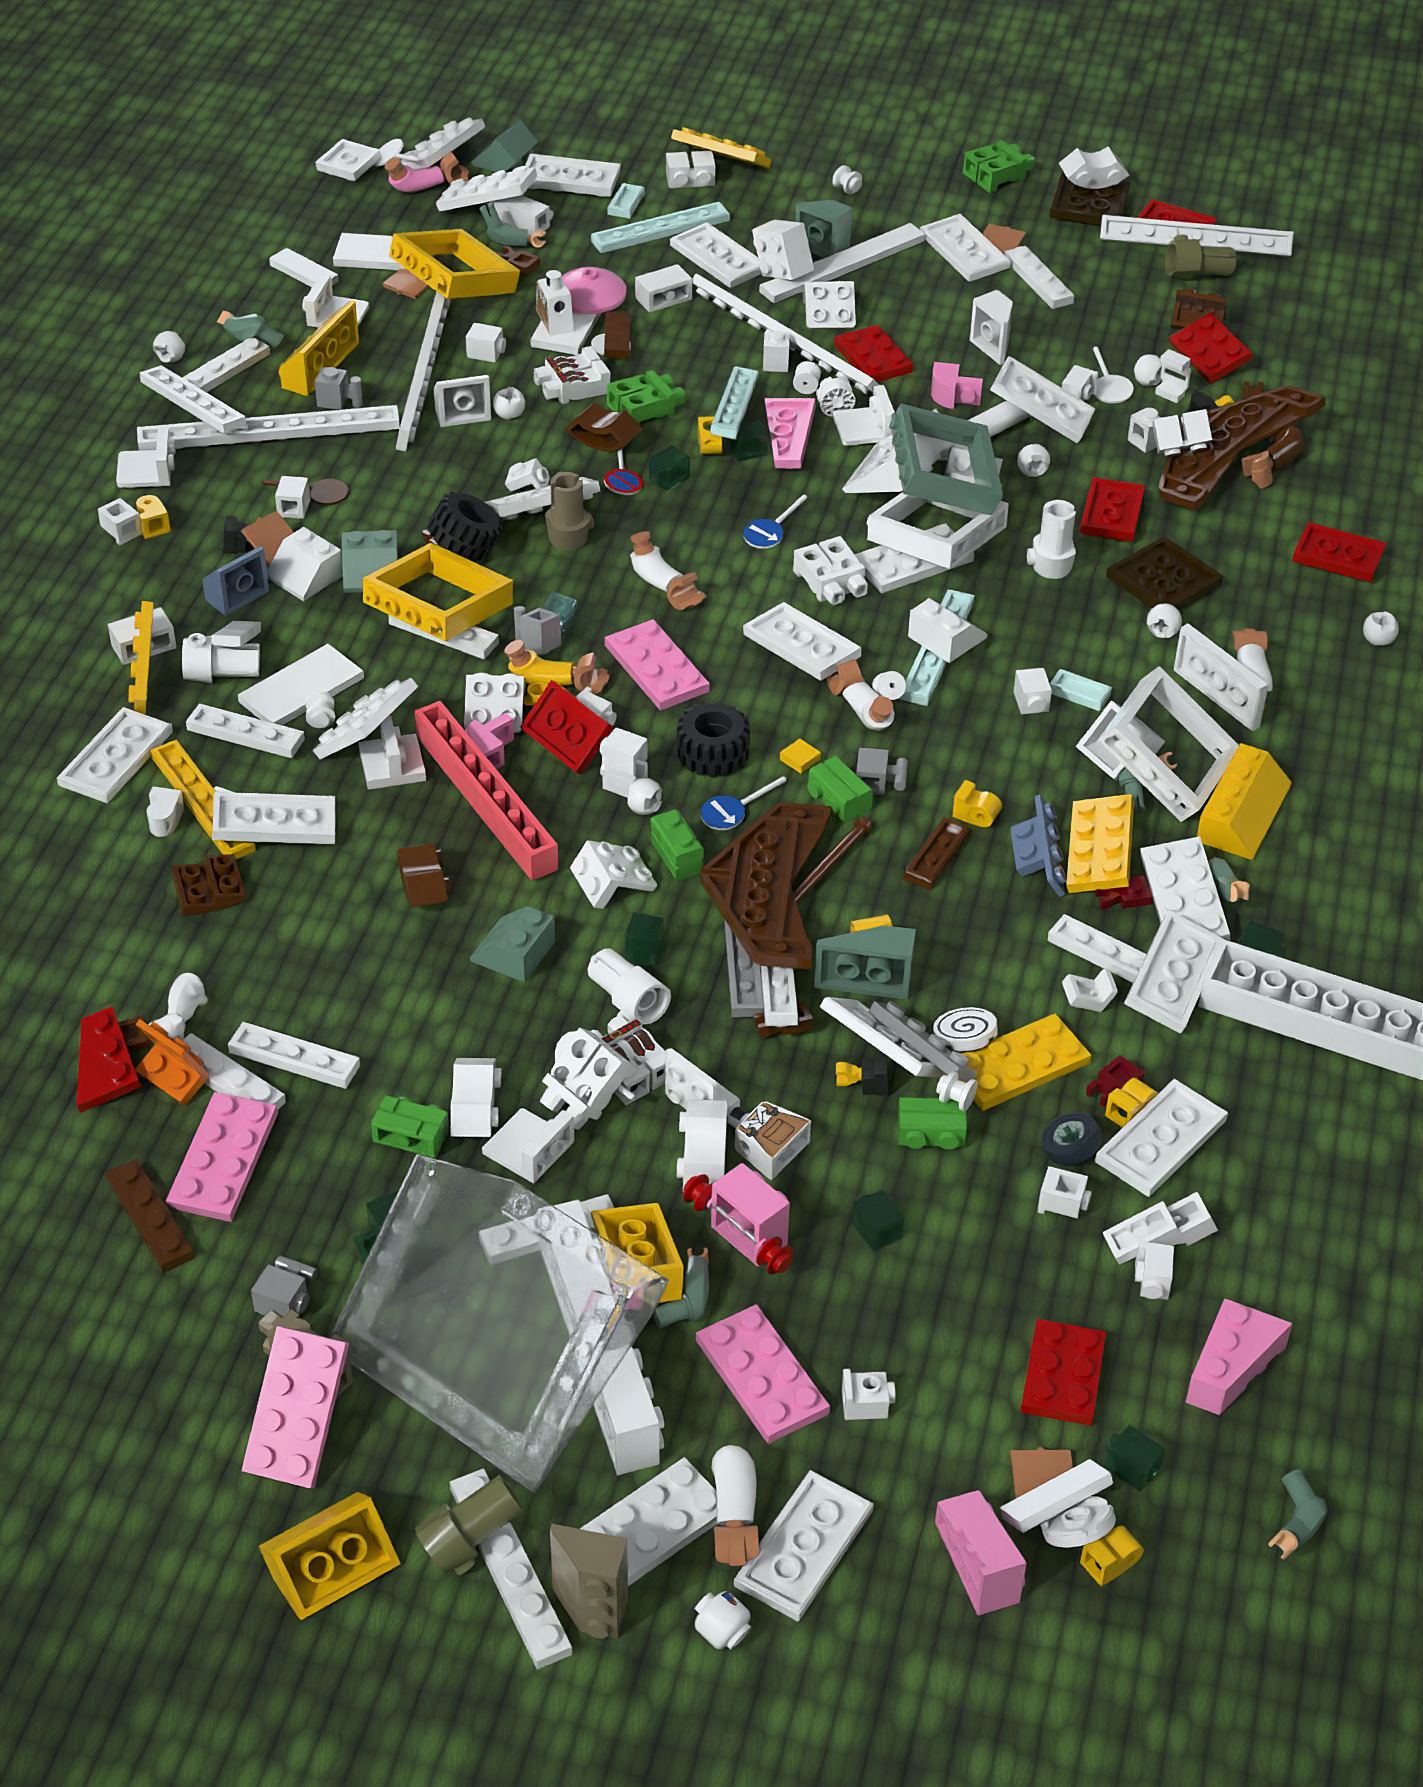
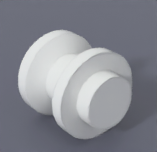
[833,165,862,195]
[793,361,821,394]
[872,671,906,700]
[305,691,335,728]
[936,1071,978,1112]

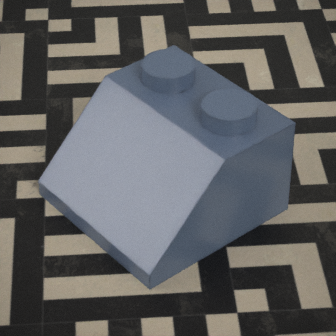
[202,546,270,616]

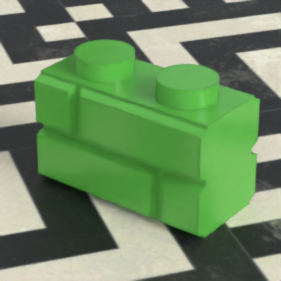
[807,756,873,823]
[651,809,704,880]
[371,1095,449,1158]
[897,1097,967,1150]

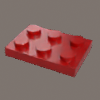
[1169,313,1252,384]
[834,325,914,382]
[1080,477,1145,542]
[1292,522,1386,582]
[520,680,614,775]
[1020,1318,1106,1426]

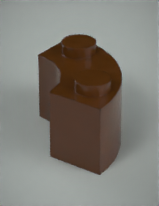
[565,401,642,451]
[396,843,452,907]

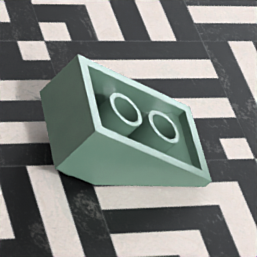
[814,925,916,1000]

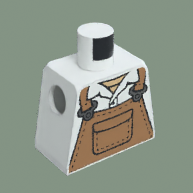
[536,270,574,336]
[727,1101,811,1180]

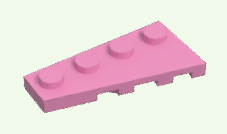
[765,398,816,469]

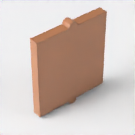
[983,224,1026,254]
[383,269,430,299]
[241,511,294,566]
[1010,1447,1073,1499]

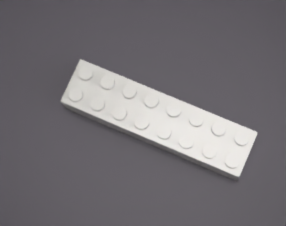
[1198,939,1423,1080]
[539,1200,664,1475]

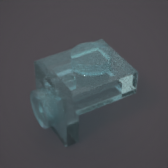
[535,591,578,633]

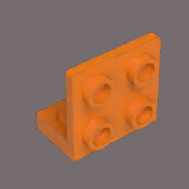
[136,1019,210,1106]

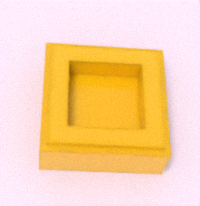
[780,739,821,774]

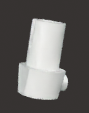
[1027,500,1076,579]
[182,633,260,684]
[588,948,671,1025]

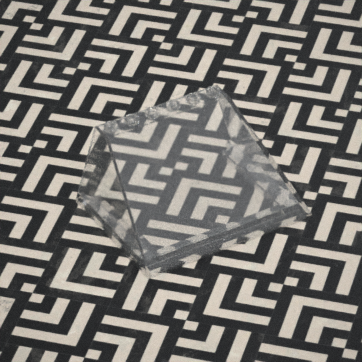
[329,1154,669,1492]

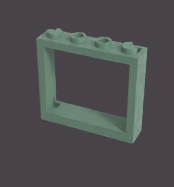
[889,403,1003,515]

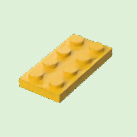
[671,128,772,168]
[1066,794,1134,893]
[959,1013,1091,1111]

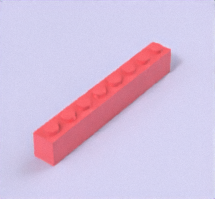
[414,701,558,881]

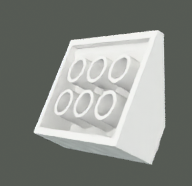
[842,409,949,493]

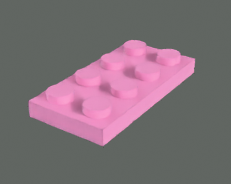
[605,619,710,711]
[166,1092,278,1222]
[696,1304,830,1444]
[241,1326,349,1488]

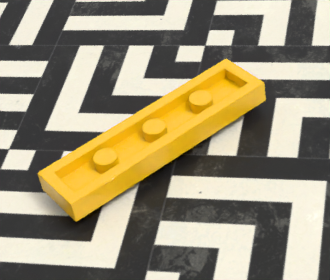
[129,601,153,715]

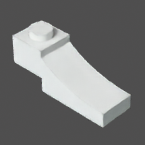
[1102,1192,1218,1265]

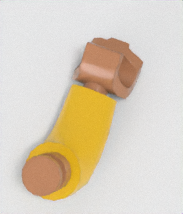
[505,640,609,694]

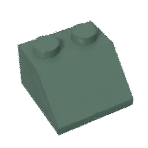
[471,120,538,172]
[796,200,852,258]
[342,530,399,593]
[470,906,555,982]

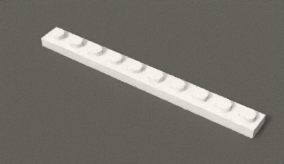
[692,274,879,395]
[396,285,450,452]
[137,405,400,451]

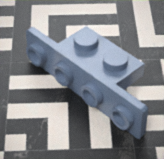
[1010,794,1067,897]

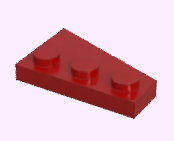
[1137,199,1217,225]
[76,1006,142,1113]

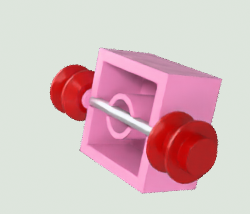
[683,1163,793,1275]

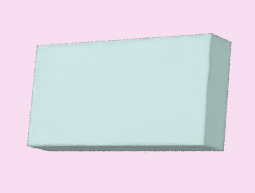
[608,183,645,219]
[1050,669,1112,711]

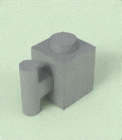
[315,367,363,410]
[514,606,561,655]
[856,748,908,795]
[251,1256,318,1316]

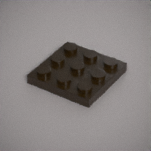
[1050,173,1131,225]
[1106,536,1224,610]

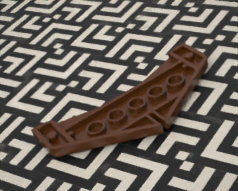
[1158,386,1326,511]
[700,803,831,969]

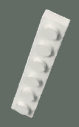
[140,365,246,434]
[450,1468,572,1669]

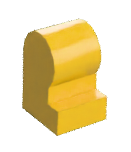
[698,417,722,455]
[136,495,171,539]
[952,780,1002,827]
[1105,1078,1158,1128]
[1080,1526,1144,1587]

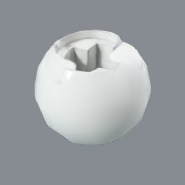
[153,331,185,363]
[1134,354,1162,387]
[493,387,525,420]
[1017,444,1050,477]
[1147,604,1182,639]
[1363,611,1399,646]
[627,778,662,815]

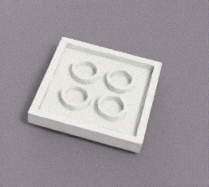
[313,678,418,759]

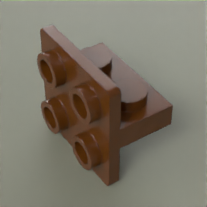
[1170,289,1226,330]

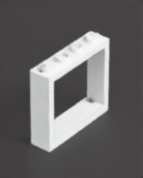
[867,492,1008,569]
[1098,666,1239,822]

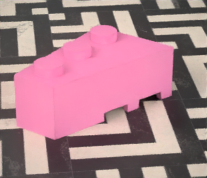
[1186,1299,1292,1415]
[935,1490,1026,1616]

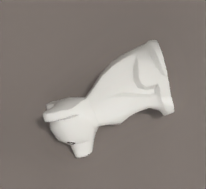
[148,973,208,1040]

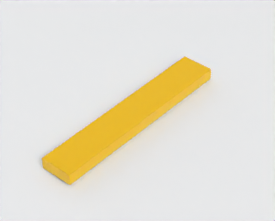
[150,740,256,859]

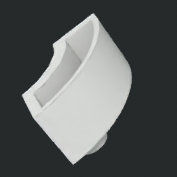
[1059,147,1129,189]
[451,1058,502,1137]
[677,1099,727,1192]

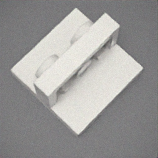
[358,715,426,790]

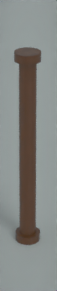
[793,817,872,904]

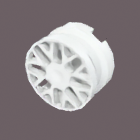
[816,376,855,417]

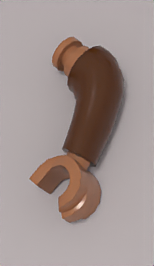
[1241,425,1304,489]

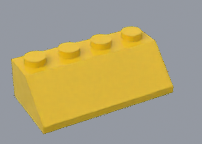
[279,300,359,396]
[1197,743,1292,860]

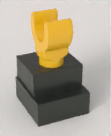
[1188,392,1234,413]
[223,515,248,553]
[835,1052,889,1095]

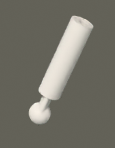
[939,400,1032,461]

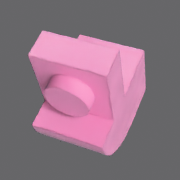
[931,362,983,409]
[465,713,514,769]

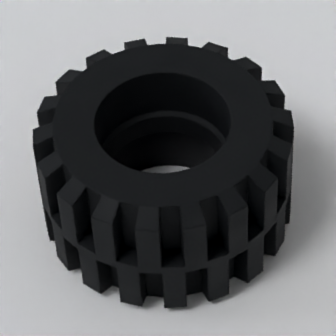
[428,491,503,561]
[677,702,750,777]

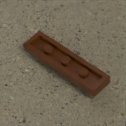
[105,1159,195,1273]

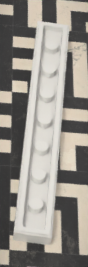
[1100,215,1294,258]
[759,223,925,303]

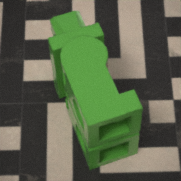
[963,140,1034,193]
[607,370,685,425]

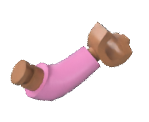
[385,152,469,193]

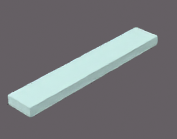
[591,202,730,253]
[710,366,759,439]
[900,589,974,706]

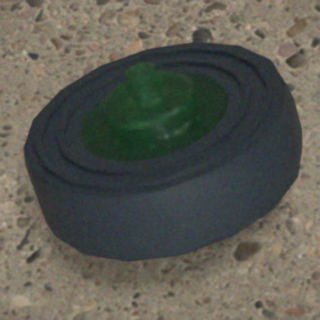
[1041,1112,1102,1165]

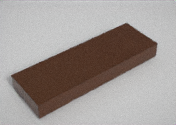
[604,311,630,359]
[903,817,971,890]

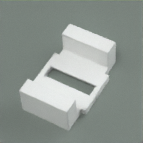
[1155,349,1191,403]

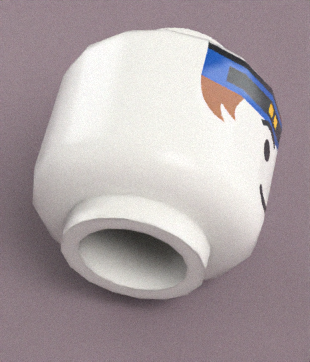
[695,1591,752,1650]

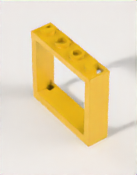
[389,229,520,299]
[363,543,513,642]

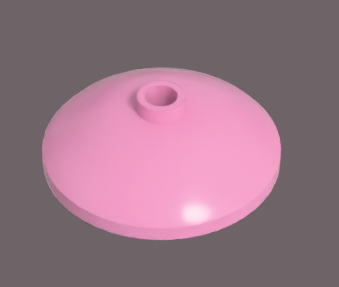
[561,267,626,314]

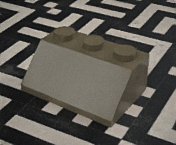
[550,1524,628,1639]

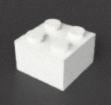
[752,220,814,280]

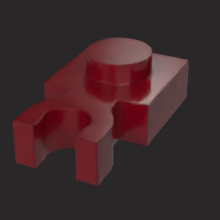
[1094,875,1153,910]
[1086,1055,1145,1108]

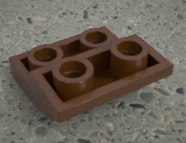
[171,854,246,916]

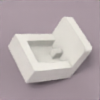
[505,458,550,492]
[1062,969,1117,1012]

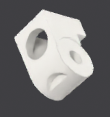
[147,787,184,837]

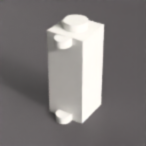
[489,195,554,235]

